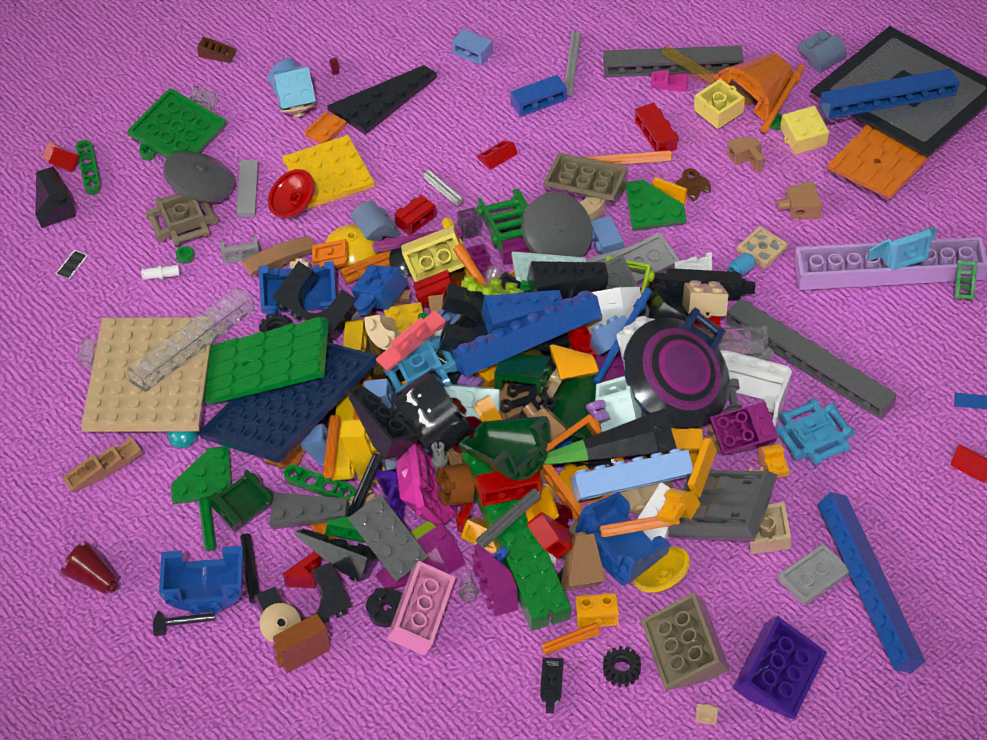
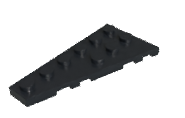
[327,65,437,135]

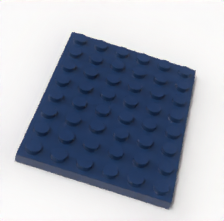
[198,342,377,463]

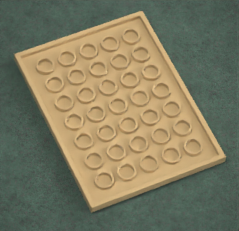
[81,317,215,432]

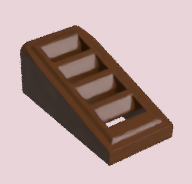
[197,37,237,63]

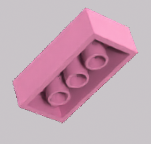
[387,561,456,655]

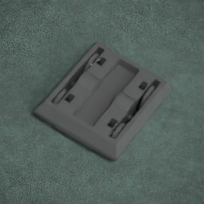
[668,470,777,542]

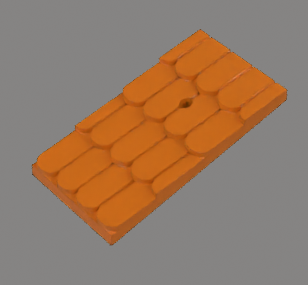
[827,124,937,200]

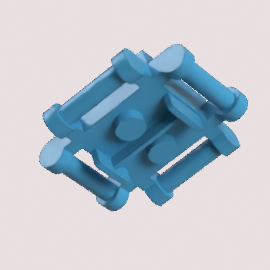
[383,338,458,394]
[775,398,856,466]

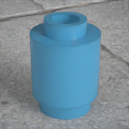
[727,253,755,276]

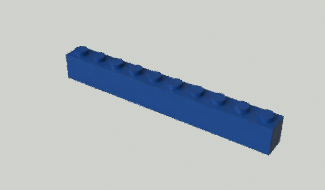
[818,492,926,673]

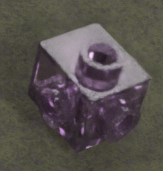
[455,207,483,239]

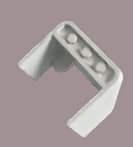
[720,350,792,427]

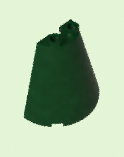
[549,375,604,441]
[458,416,551,480]

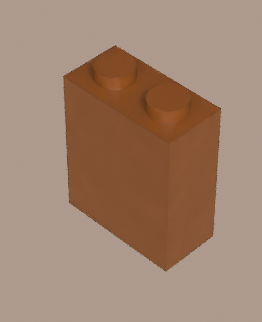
[272,613,330,673]

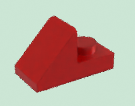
[42,141,80,172]
[283,551,321,589]

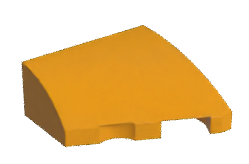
[550,344,599,381]

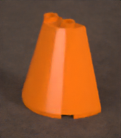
[713,52,792,122]

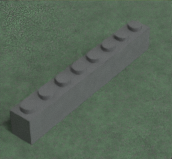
[603,46,744,77]

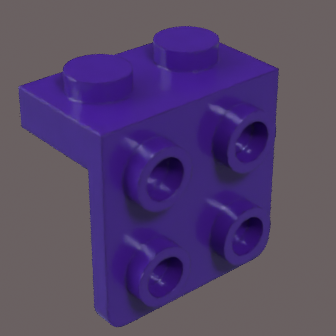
[375,470,406,520]

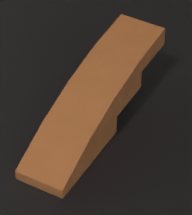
[242,236,316,275]
[62,437,144,493]

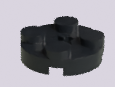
[366,587,403,628]

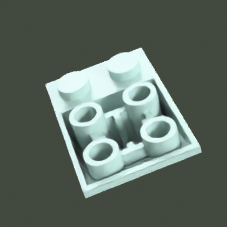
[595,376,641,432]

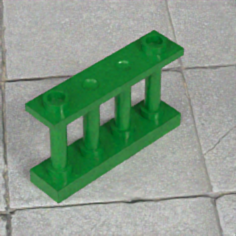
[476,189,528,251]

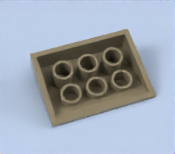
[543,152,628,201]
[641,592,730,691]

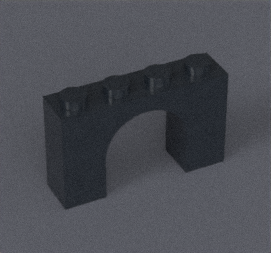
[272,261,357,341]
[439,283,488,353]
[254,562,352,627]

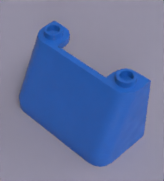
[259,261,336,316]
[575,492,671,585]

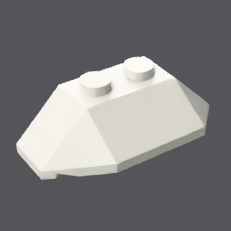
[585,287,641,328]

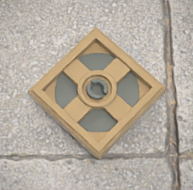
[737,226,789,269]

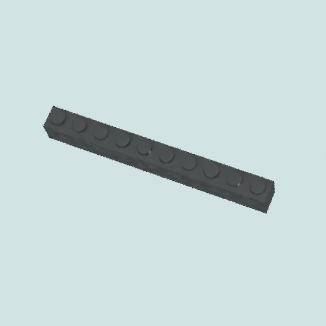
[726,298,897,420]

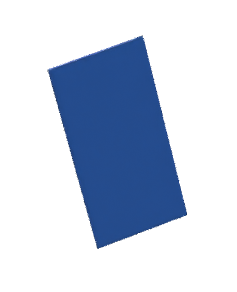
[954,392,987,409]

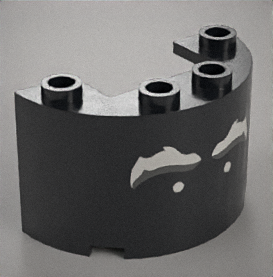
[392,368,474,456]

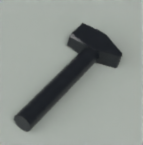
[153,610,215,636]

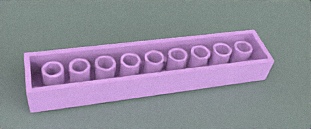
[794,237,987,290]

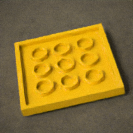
[282,135,375,209]

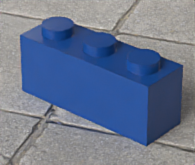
[510,75,567,117]

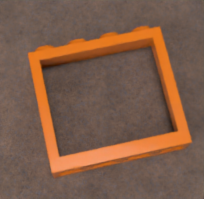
[539,414,626,523]

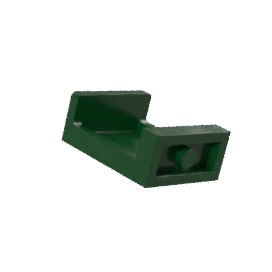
[494,353,552,394]
[209,469,273,532]

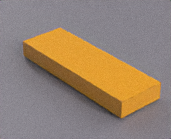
[687,438,717,498]

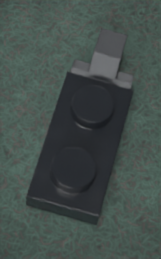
[540,657,564,714]

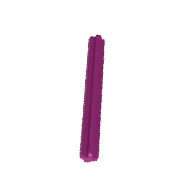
[372,227,462,253]

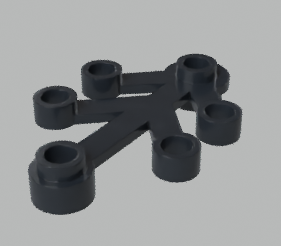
[500,383,556,418]

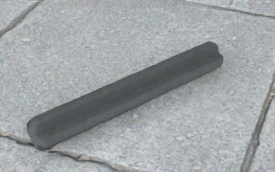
[476,489,541,549]

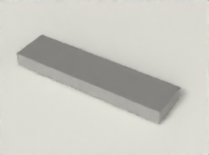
[237,160,258,218]

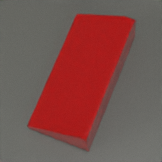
[477,140,518,170]
[951,444,987,483]

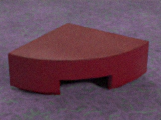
[329,57,339,75]

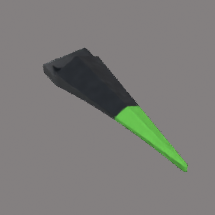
[543,411,677,465]

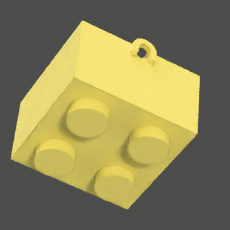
[694,79,745,129]
[780,106,829,155]

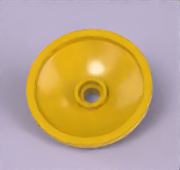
[326,224,379,266]
[633,546,691,593]

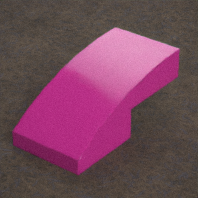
[651,70,689,91]

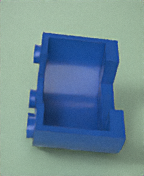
[159,546,243,615]

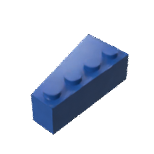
[482,290,562,334]

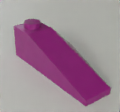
[375,524,465,589]

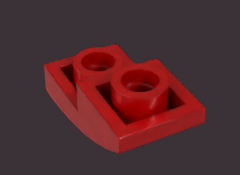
[567,324,597,359]
[456,501,474,533]

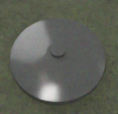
[163,151,235,202]
[521,192,593,257]

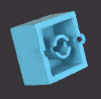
[272,65,316,109]

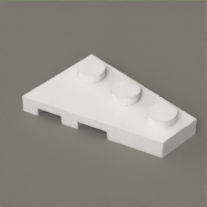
[638,482,670,541]

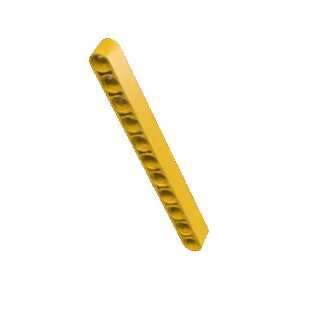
[332,319,368,481]

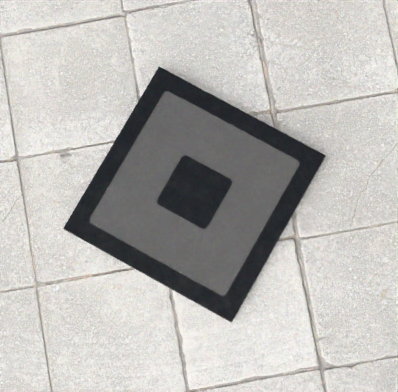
[810,26,987,158]

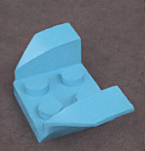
[867,227,938,270]

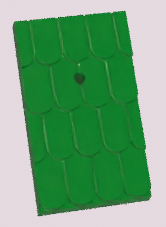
[205,317,329,405]

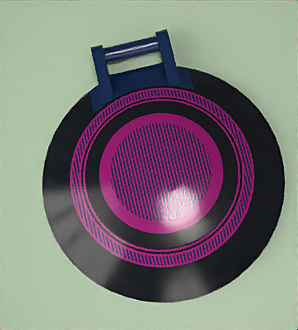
[623,307,730,429]

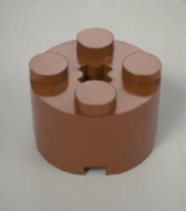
[435,463,476,506]

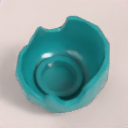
[167,431,199,448]

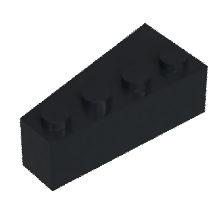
[527,261,609,298]

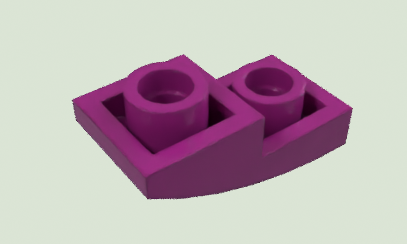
[467,244,496,280]

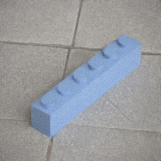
[570,448,693,502]

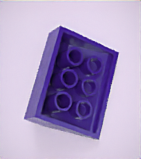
[732,616,827,719]

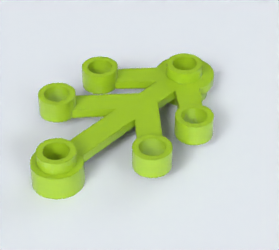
[461,276,522,295]

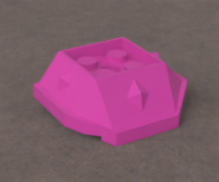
[396,442,458,527]

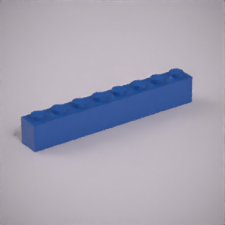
[819,69,960,119]
[452,291,602,377]

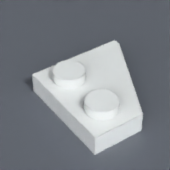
[675,252,712,270]

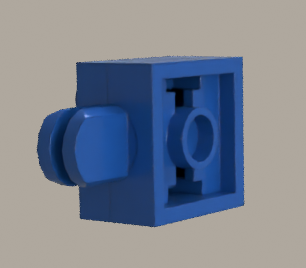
[351,265,408,315]

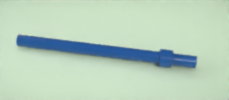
[593,288,652,384]

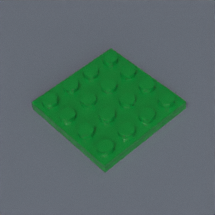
[127,88,227,158]

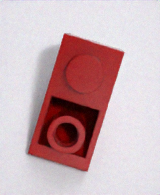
[527,512,573,558]

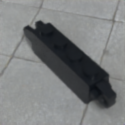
[650,268,756,300]

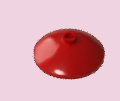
[268,169,315,219]

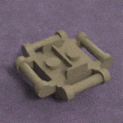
[145,193,219,247]

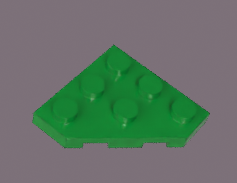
[625,180,687,231]
[171,446,231,504]

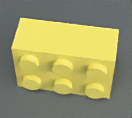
[401,225,465,282]

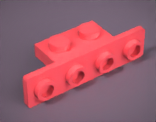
[376,311,446,371]

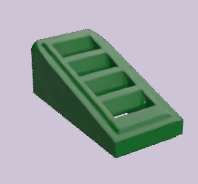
[954,260,977,299]

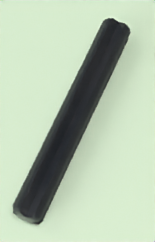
[348,453,383,516]
[240,533,259,604]

